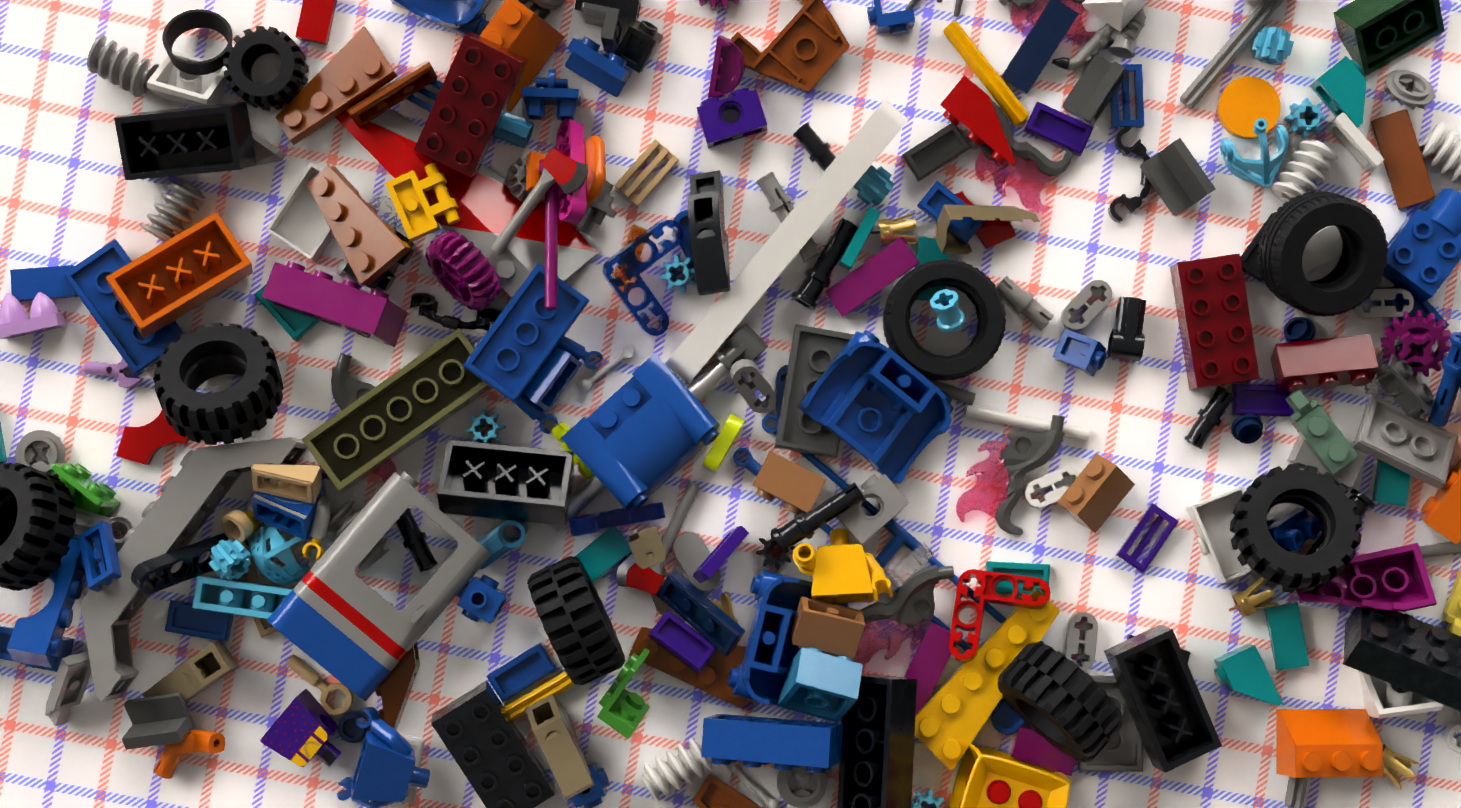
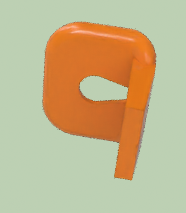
[526,135,606,210]

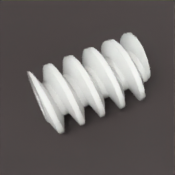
[1419,122,1461,189]
[1272,139,1339,202]
[642,738,713,802]

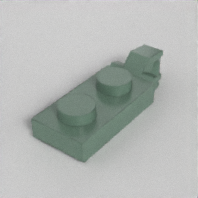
[1285,390,1359,475]

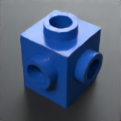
[457,574,509,624]
[567,761,610,808]

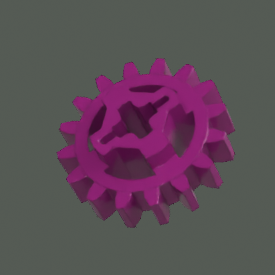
[1381,310,1451,378]

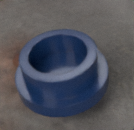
[1284,317,1316,342]
[1231,414,1263,444]
[338,711,370,743]

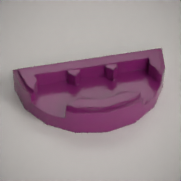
[708,35,745,98]

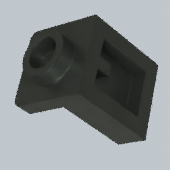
[615,20,663,73]

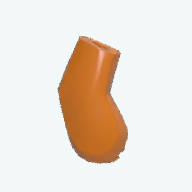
[153,729,225,779]

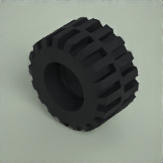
[223,26,309,111]

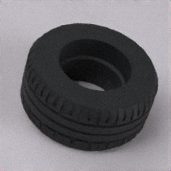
[1258,191,1388,317]

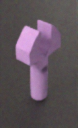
[83,357,143,388]

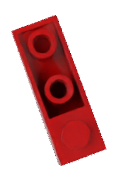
[940,75,1017,167]

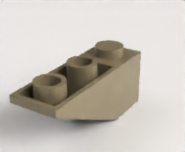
[142,641,239,703]
[525,693,595,800]

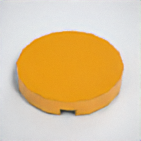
[1217,76,1281,139]

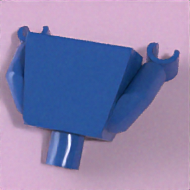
[515,336,603,434]
[337,707,430,808]

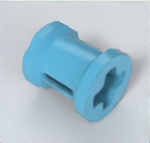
[930,289,965,332]

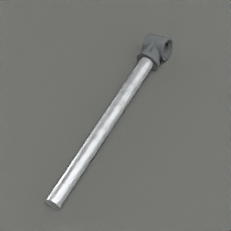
[549,324,768,533]

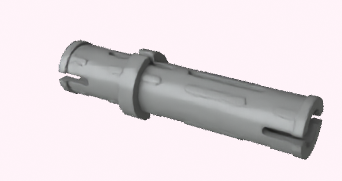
[756,172,821,262]

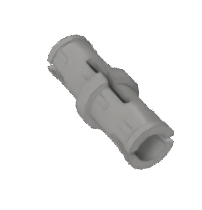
[996,275,1055,331]

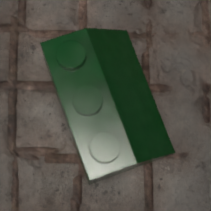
[1333,0,1445,77]

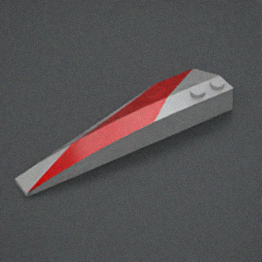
[336,96,599,298]

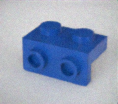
[565,36,633,97]

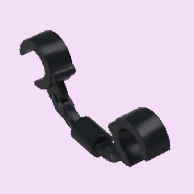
[1108,127,1152,223]
[410,293,502,331]

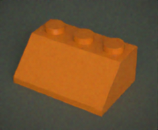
[480,0,565,113]
[1276,709,1383,778]

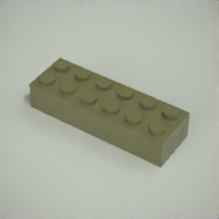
[302,328,492,494]

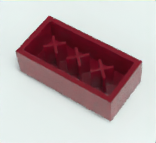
[414,32,529,178]
[1170,253,1260,390]

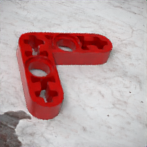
[949,569,1051,663]

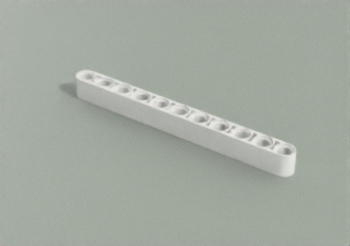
[665,99,909,384]

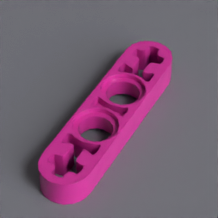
[556,118,587,225]

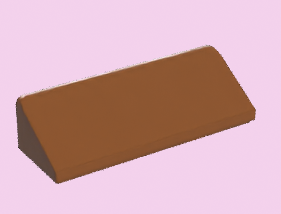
[347,61,438,127]
[1370,109,1435,210]

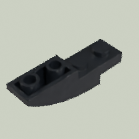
[687,170,730,296]

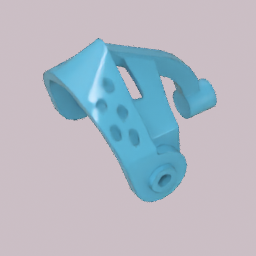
[1220,118,1289,187]
[250,523,312,585]

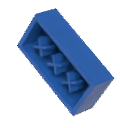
[701,714,843,773]

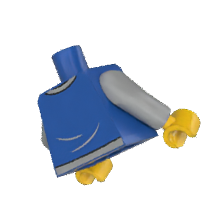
[235,471,330,561]

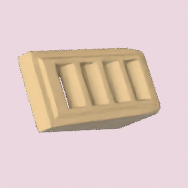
[251,464,322,504]

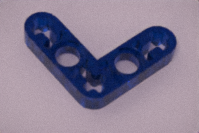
[603,219,683,336]
[568,502,666,536]

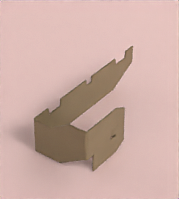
[936,205,1040,254]
[628,526,686,622]

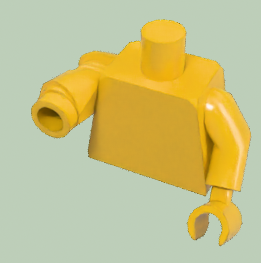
[792,529,893,603]

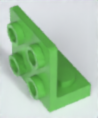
[50,462,121,517]
[597,648,650,739]

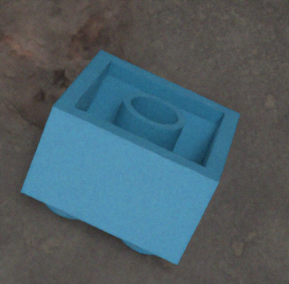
[777,647,863,723]

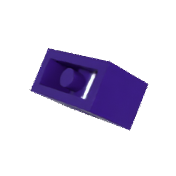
[696,88,767,149]

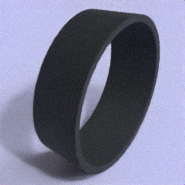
[162,9,233,75]

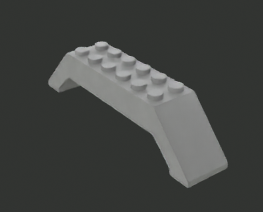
[80,437,307,702]

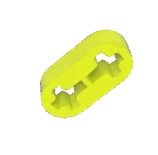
[702,413,745,473]

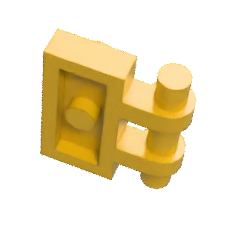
[385,163,460,242]

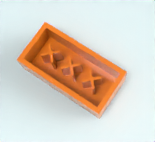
[106,212,253,338]

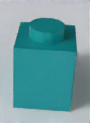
[1309,56,1367,128]
[1214,643,1283,706]

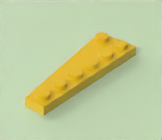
[915,588,1060,771]

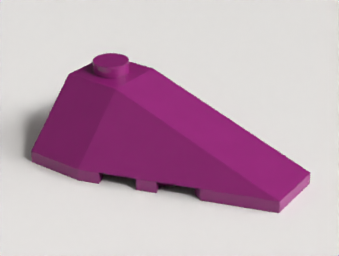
[1296,543,1437,612]

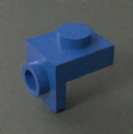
[867,0,915,36]

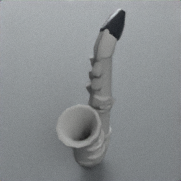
[1052,8,1146,71]

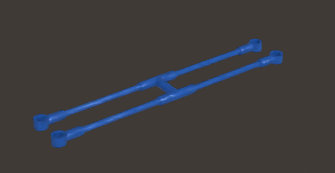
[733,414,1045,651]

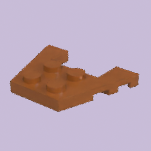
[731,0,850,94]

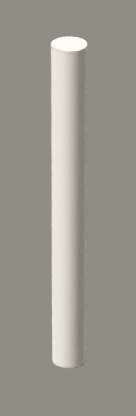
[965,404,1091,441]

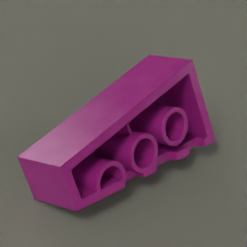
[262,261,408,348]

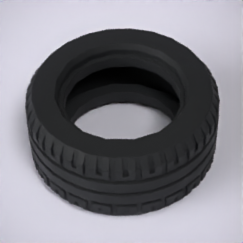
[882,259,1006,381]

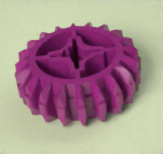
[425,231,501,311]

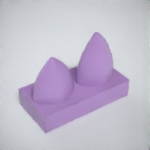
[0,292,67,339]

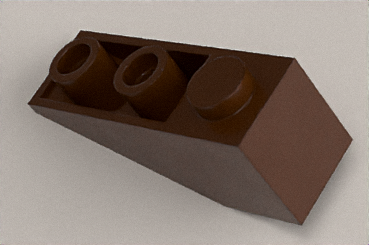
[375,642,420,730]

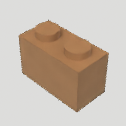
[752,451,827,514]
[1057,453,1135,533]
[791,596,865,659]

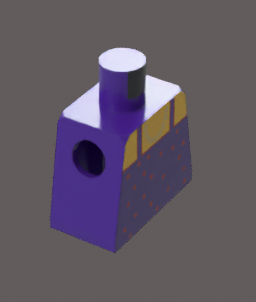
[259,689,342,767]

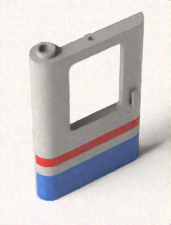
[267,471,492,701]

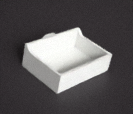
[265,162,361,263]
[1186,486,1252,583]

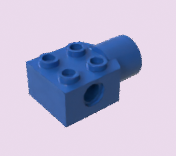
[1383,188,1461,303]

